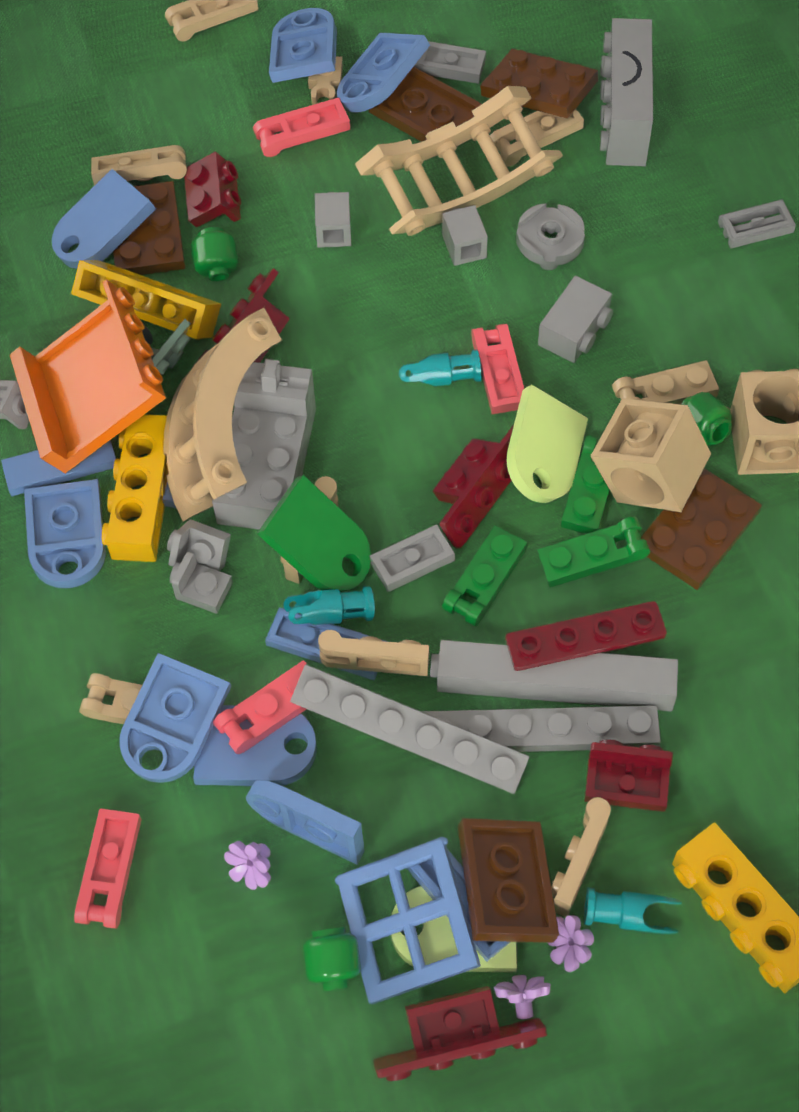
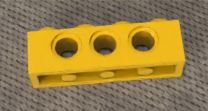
[71,260,221,339]
[102,414,169,562]
[672,822,799,994]

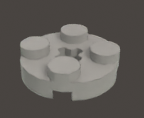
[516,204,585,270]

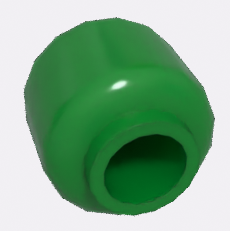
[191,227,239,282]
[681,392,732,446]
[303,927,361,991]

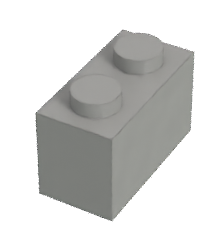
[538,276,613,363]

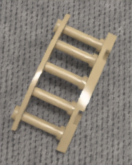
[355,86,563,236]
[163,308,282,522]

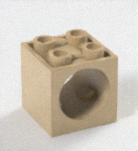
[730,369,799,475]
[591,398,711,512]

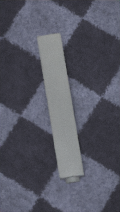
[430,640,678,711]

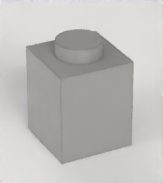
[315,192,351,248]
[442,205,488,266]

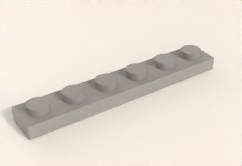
[290,664,529,794]
[421,706,661,752]

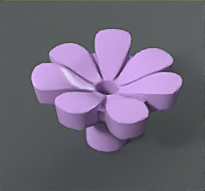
[224,841,271,890]
[548,915,594,972]
[494,975,551,1019]

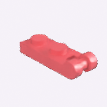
[253,97,350,157]
[471,323,524,414]
[213,660,306,754]
[74,809,142,929]

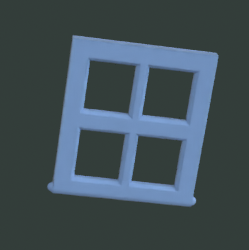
[335,837,481,1004]

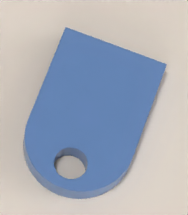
[269,8,337,83]
[337,33,430,112]
[52,169,156,269]
[24,479,106,588]
[120,653,232,783]
[193,705,317,786]
[246,780,365,865]

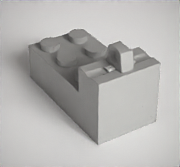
[212,359,316,530]

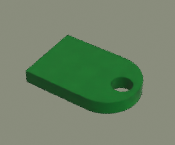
[256,475,371,592]

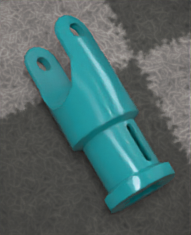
[399,349,481,387]
[283,586,375,625]
[584,887,682,934]

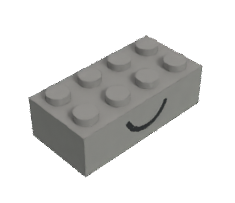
[600,18,653,166]

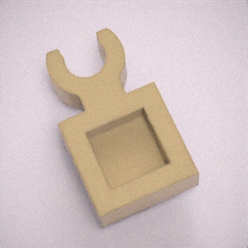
[308,56,343,105]

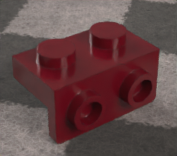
[184,151,241,228]
[584,740,673,812]

